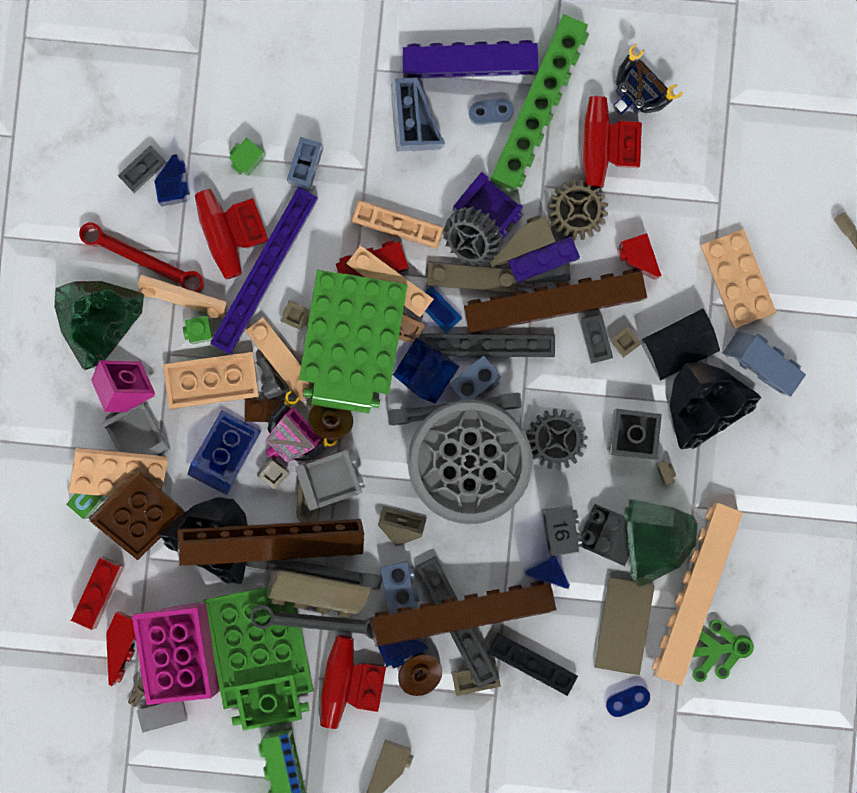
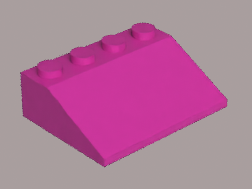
[132,602,220,705]

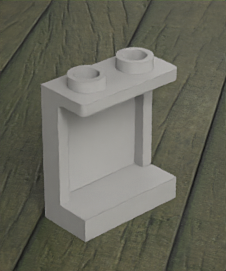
[101,402,170,456]
[295,450,365,511]

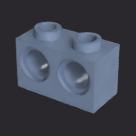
[287,137,324,191]
[448,356,501,400]
[380,561,420,612]

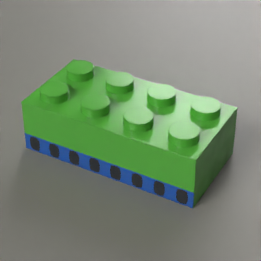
[258,728,306,793]

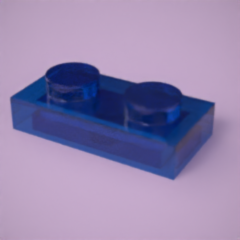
[425,286,463,333]

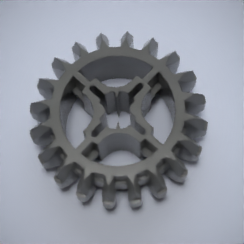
[443,207,503,267]
[527,409,588,470]

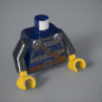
[613,44,683,115]

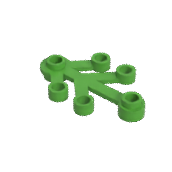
[692,619,754,682]

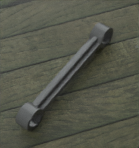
[387,393,522,425]
[246,559,382,590]
[250,605,374,640]

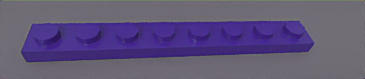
[210,187,318,355]

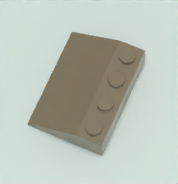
[266,570,371,618]

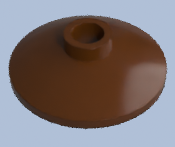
[308,405,353,440]
[398,654,442,696]

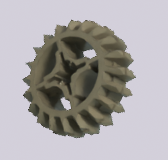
[547,180,608,241]

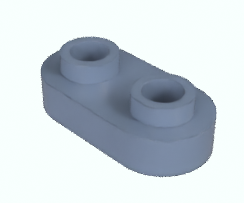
[469,99,514,125]

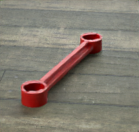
[79,222,205,293]

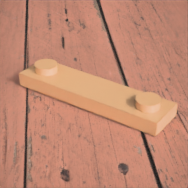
[352,200,444,249]
[347,245,433,317]
[138,275,227,319]
[245,317,314,402]

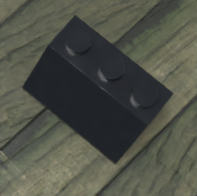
[640,308,720,381]

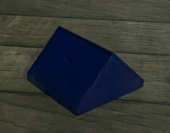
[522,555,570,589]

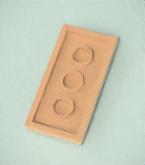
[701,229,777,329]
[163,352,259,409]
[68,448,168,496]

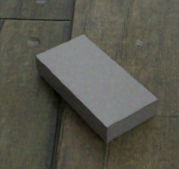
[137,701,187,733]

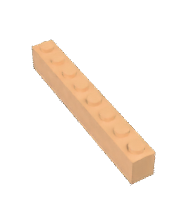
[651,503,743,686]

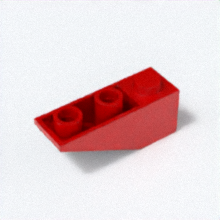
[106,611,136,687]

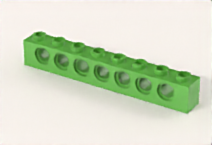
[490,14,590,192]

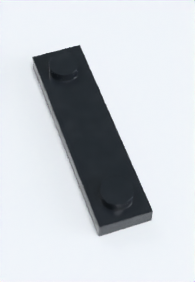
[487,632,578,696]

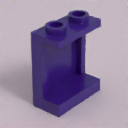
[453,172,523,241]

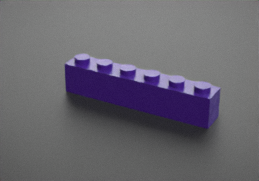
[402,40,539,79]

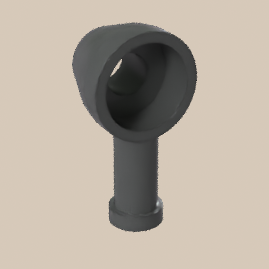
[256,357,287,399]

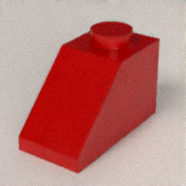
[617,233,662,280]

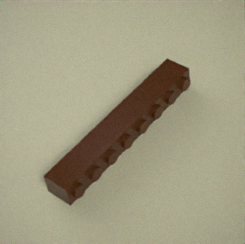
[464,269,647,334]
[177,519,364,566]
[370,580,557,647]

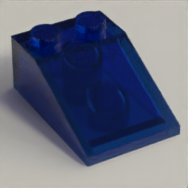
[187,410,261,495]

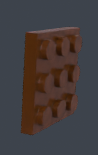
[88,470,185,560]

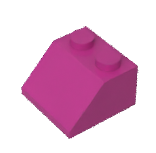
[91,360,155,412]

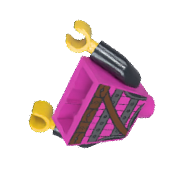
[266,391,337,462]

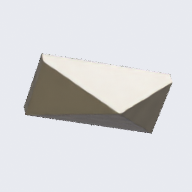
[378,507,427,546]

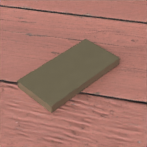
[594,577,655,675]

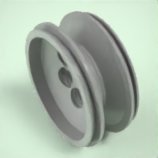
[408,399,532,524]

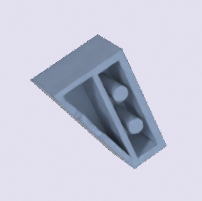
[391,78,445,152]
[722,331,806,397]

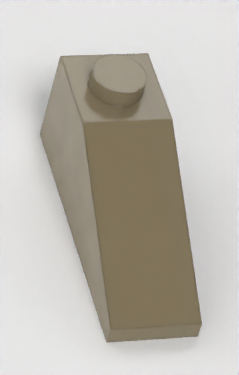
[490,215,555,268]
[367,739,413,793]

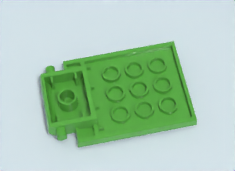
[299,269,408,414]
[203,587,314,731]

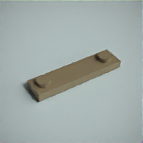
[427,263,517,293]

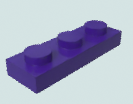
[508,237,580,283]

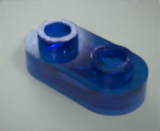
[606,685,650,717]

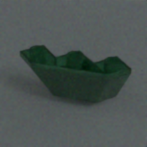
[54,281,144,370]
[624,499,698,586]

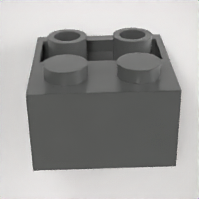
[581,504,643,566]

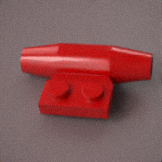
[582,96,642,189]
[194,189,268,280]
[320,635,386,729]

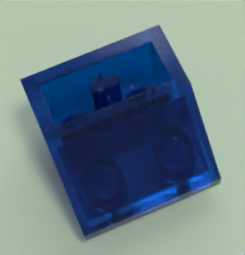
[393,337,460,404]

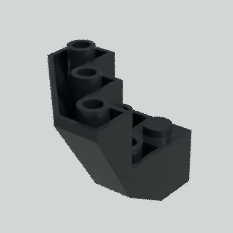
[669,362,761,450]
[158,497,248,584]

